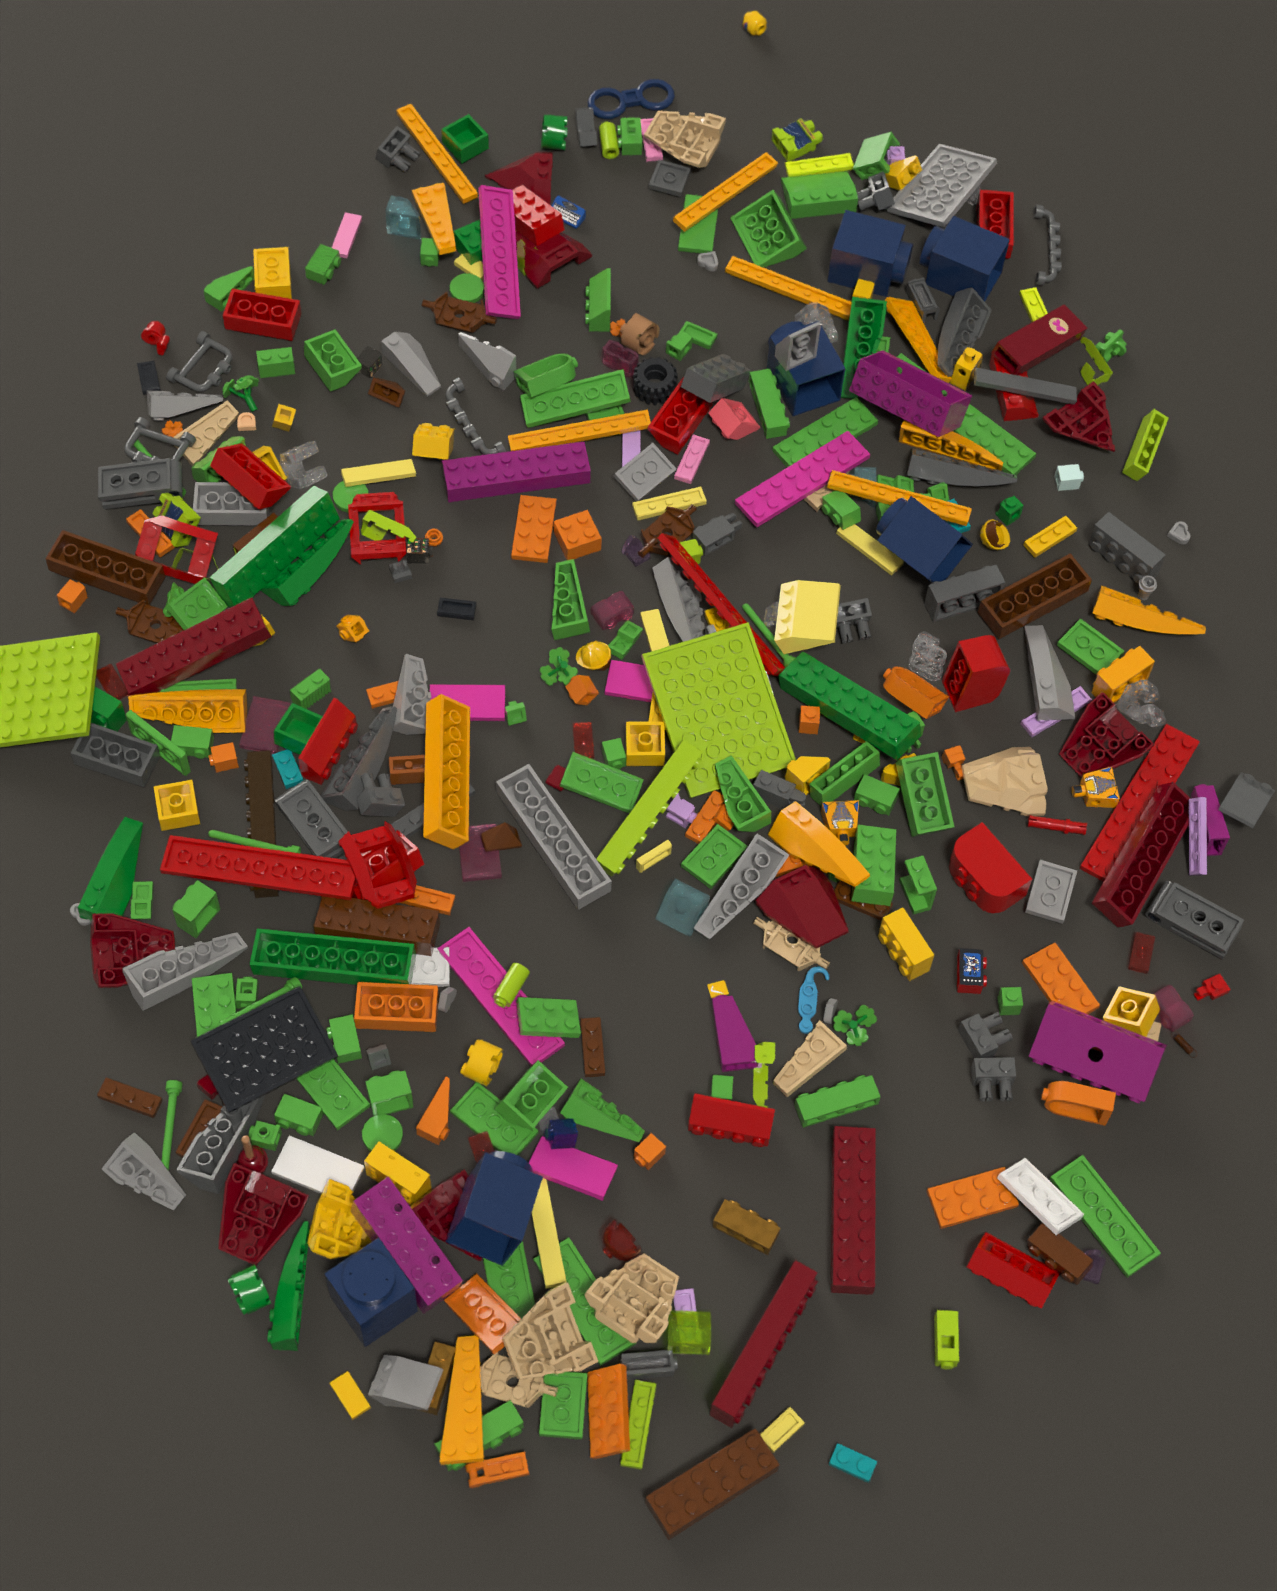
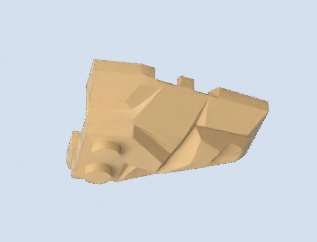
[644,111,726,168]
[961,747,1048,816]
[585,1254,679,1343]
[502,1282,598,1379]

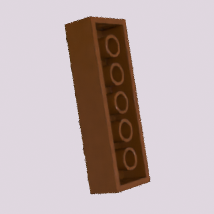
[45,530,165,605]
[978,553,1092,639]
[314,896,440,956]
[645,1428,779,1540]

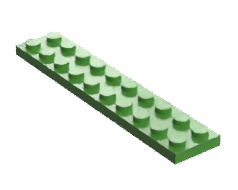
[897,353,1036,475]

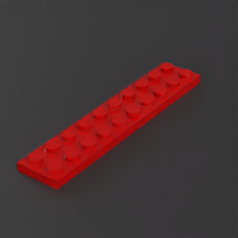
[658,533,785,677]
[1080,724,1200,882]
[160,835,356,900]

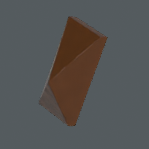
[368,377,405,408]
[480,822,522,852]

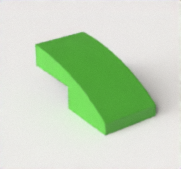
[875,475,914,492]
[608,620,643,660]
[131,881,154,919]

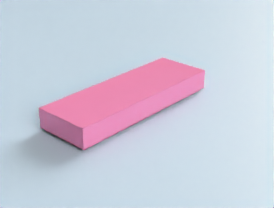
[641,118,663,162]
[332,212,362,259]
[674,434,710,484]

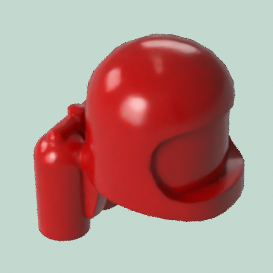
[141,321,170,355]

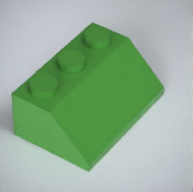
[586,268,611,332]
[304,329,362,392]
[191,437,246,482]
[495,1060,568,1130]

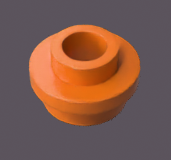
[425,529,443,546]

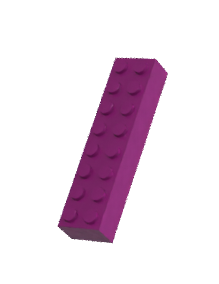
[442,442,591,502]

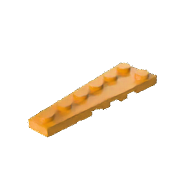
[412,183,456,255]
[884,297,952,383]
[440,1336,484,1465]

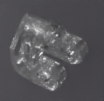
[794,302,838,343]
[280,441,328,489]
[908,631,947,681]
[1117,680,1166,727]

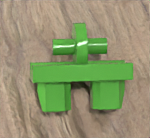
[1095,330,1127,363]

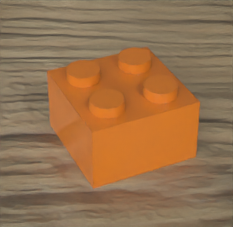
[554,510,602,560]

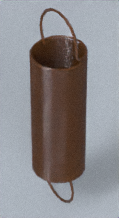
[1171,1031,1197,1058]

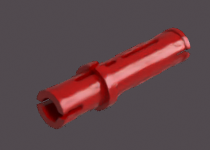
[1028,815,1087,835]

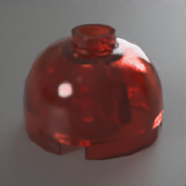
[602,1219,642,1261]

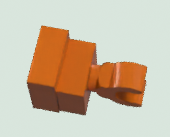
[941,745,965,781]

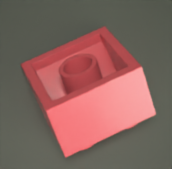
[709,398,760,440]

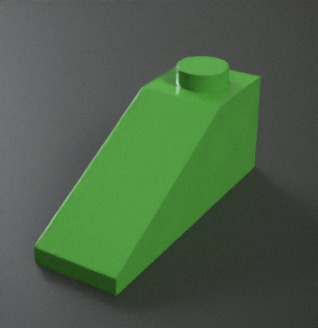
[203,266,255,312]

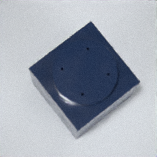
[828,210,914,297]
[919,216,1010,302]
[766,321,846,417]
[876,496,973,583]
[445,1151,543,1266]
[325,1238,418,1347]

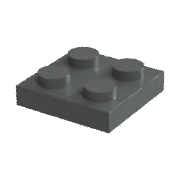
[649,160,691,197]

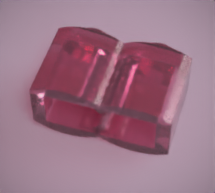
[602,340,639,377]
[591,590,634,630]
[1153,984,1194,1032]

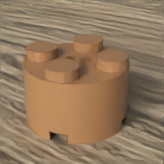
[620,313,659,355]

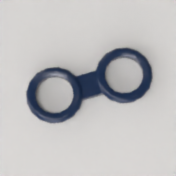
[588,79,675,119]

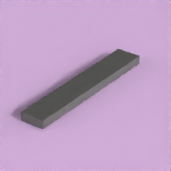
[974,367,1077,405]

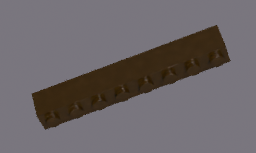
[244,750,279,898]

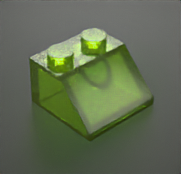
[667,1310,711,1355]

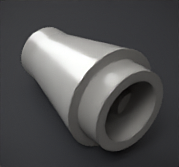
[1138,576,1157,600]

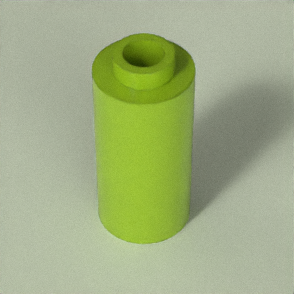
[599,122,619,159]
[493,963,530,1008]

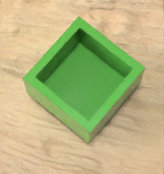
[172,880,220,938]
[365,1070,413,1117]

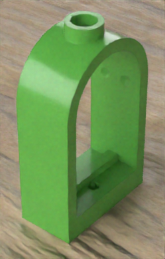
[513,354,578,397]

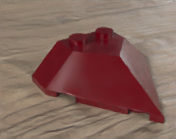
[485,152,553,205]
[1042,381,1115,452]
[410,1169,482,1261]

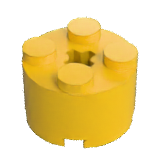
[460,1039,503,1086]

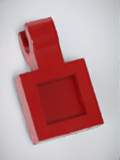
[1193,974,1231,1001]

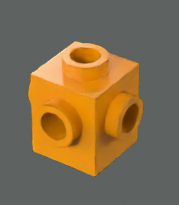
[337,614,369,642]

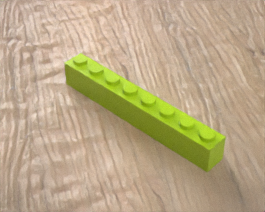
[596,739,703,877]

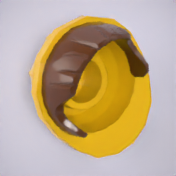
[980,519,1010,550]
[576,641,611,671]

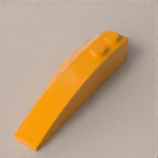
[899,420,1003,471]
[1093,585,1206,634]
[128,689,247,733]
[768,801,870,887]

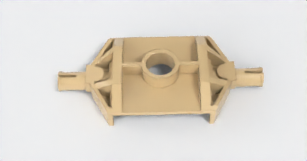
[753,917,830,971]
[480,1352,558,1408]

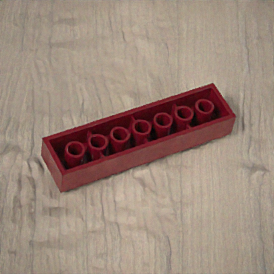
[116,598,272,695]
[1092,782,1191,928]
[831,1126,876,1295]
[710,1260,818,1428]

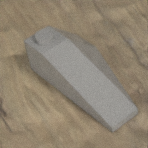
[381,332,441,397]
[393,654,432,735]
[102,1132,186,1210]

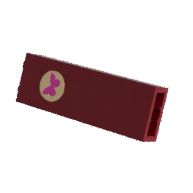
[991,304,1088,376]

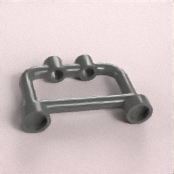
[166,331,233,392]
[124,417,196,463]

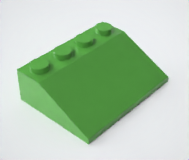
[781,171,858,219]
[730,190,807,267]

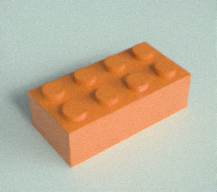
[354,982,439,1032]

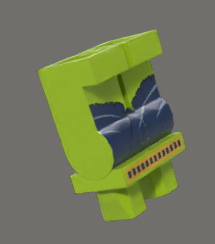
[771,118,823,162]
[152,493,201,547]

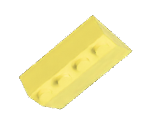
[774,580,841,654]

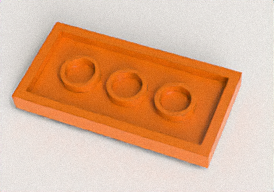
[511,495,557,563]
[1022,942,1100,1014]
[927,1167,1019,1229]
[444,1274,521,1355]
[587,1364,630,1459]

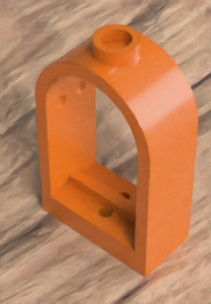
[883,667,949,719]
[1041,1081,1116,1126]

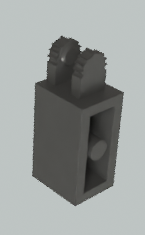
[692,513,743,557]
[753,770,806,809]

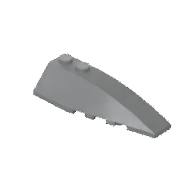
[653,557,705,642]
[1024,625,1075,721]
[693,833,789,940]
[123,932,248,1011]

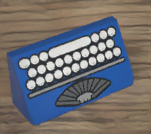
[552,196,586,229]

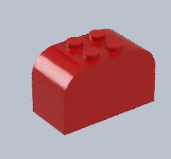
[942,635,1010,712]
[949,822,1032,913]

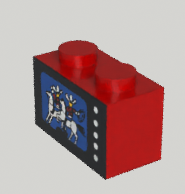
[957,948,987,994]

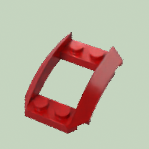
[348,492,406,564]
[135,515,218,584]
[338,821,417,909]

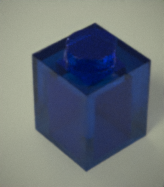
[545,1119,578,1149]

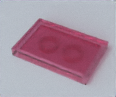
[239,696,291,754]
[459,824,502,882]

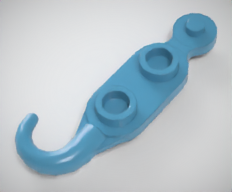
[798,966,829,1034]

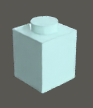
[1054,464,1084,491]

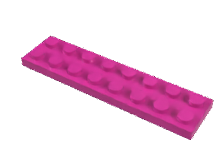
[478,185,521,319]
[735,431,870,527]
[437,927,565,1066]

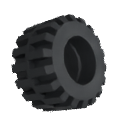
[633,357,677,405]

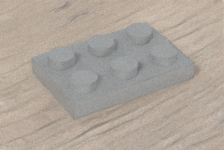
[613,443,676,502]
[1025,860,1077,924]

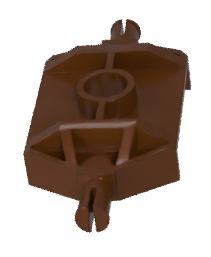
[422,292,497,333]
[638,504,697,558]
[116,600,184,643]

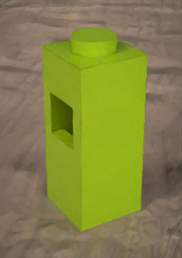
[934,1310,959,1370]

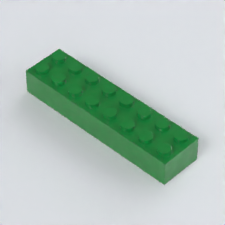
[209,486,340,608]
[779,652,921,760]
[250,929,416,985]

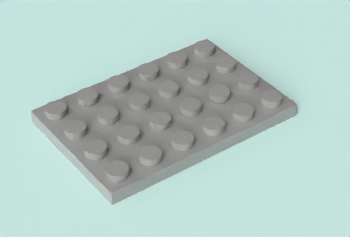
[887,144,997,227]

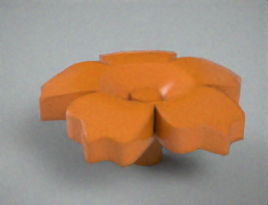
[610,319,625,337]
[162,420,183,437]

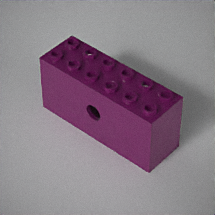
[849,350,972,437]
[1029,1001,1167,1103]
[351,1177,463,1314]

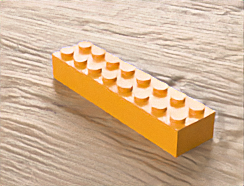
[423,694,470,849]

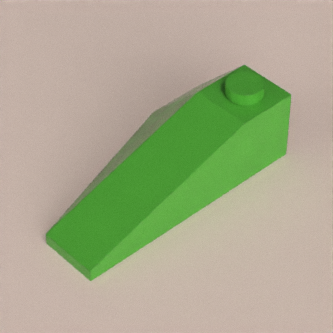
[715,755,771,832]
[560,1079,645,1142]

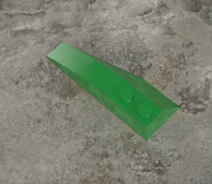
[841,297,887,399]
[261,519,354,606]
[78,817,143,921]
[267,1221,310,1351]

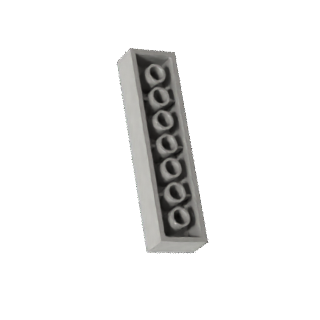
[496,764,612,910]

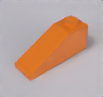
[416,1077,450,1146]

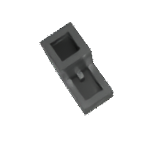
[575,107,597,146]

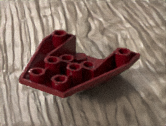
[515,231,592,289]
[1059,692,1154,778]
[755,865,849,949]
[90,914,175,988]
[218,1163,309,1266]

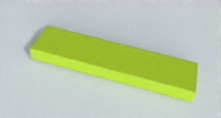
[620,1380,656,1470]

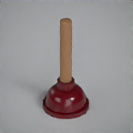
[236,1135,268,1174]

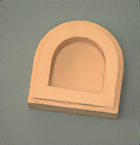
[237,412,256,431]

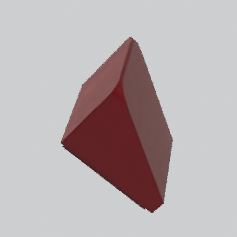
[545,765,566,791]
[196,1075,218,1100]

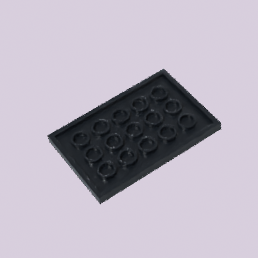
[190,986,338,1114]

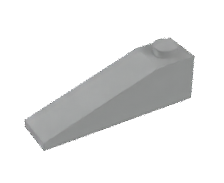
[458,332,516,391]
[147,390,223,420]

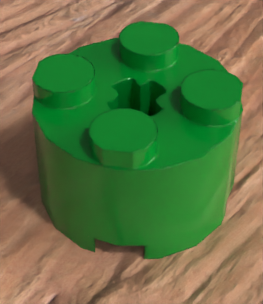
[541,115,568,150]
[227,1265,271,1315]

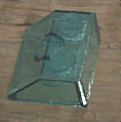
[385,195,421,240]
[656,879,710,937]

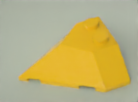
[307,1179,372,1259]

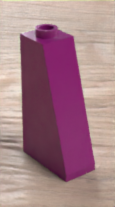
[1191,784,1230,856]
[712,995,762,1072]

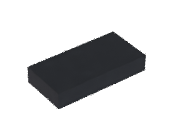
[137,360,161,395]
[437,597,477,621]

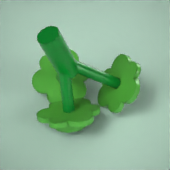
[223,375,259,412]
[540,647,578,686]
[833,1005,877,1046]

